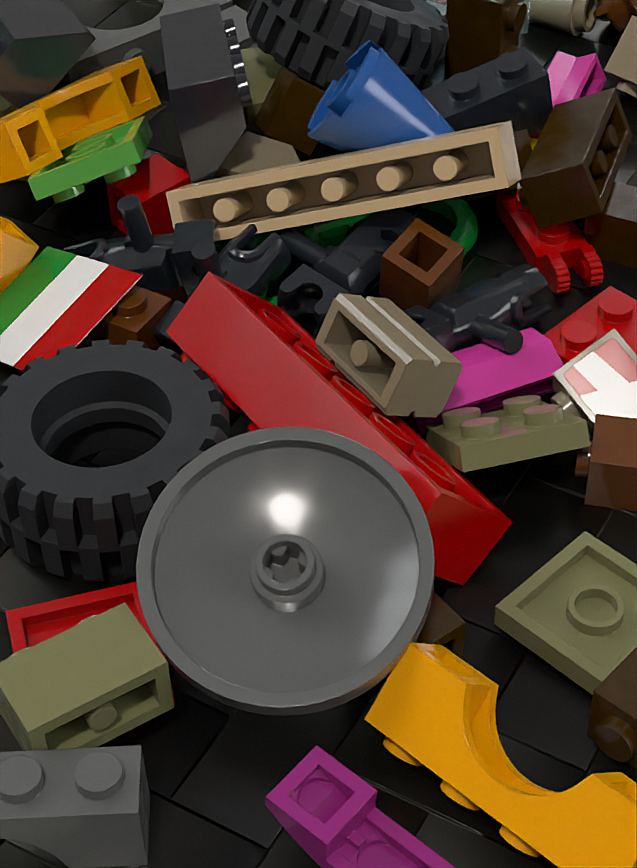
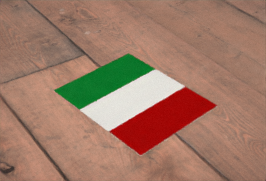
[0,246,143,371]

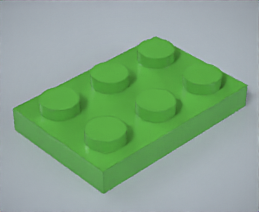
[27,116,153,203]

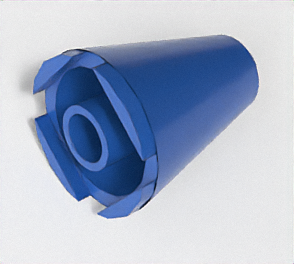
[307,40,455,153]

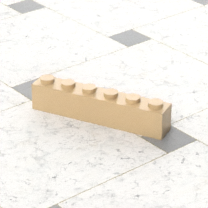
[165,121,522,241]

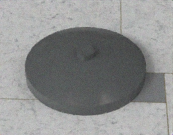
[136,426,435,716]

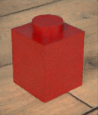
[106,153,192,235]

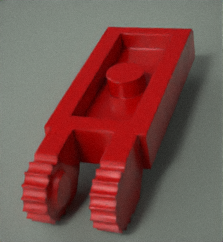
[495,189,604,294]

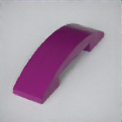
[265,745,456,868]

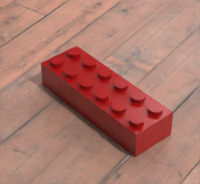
[166,271,513,586]

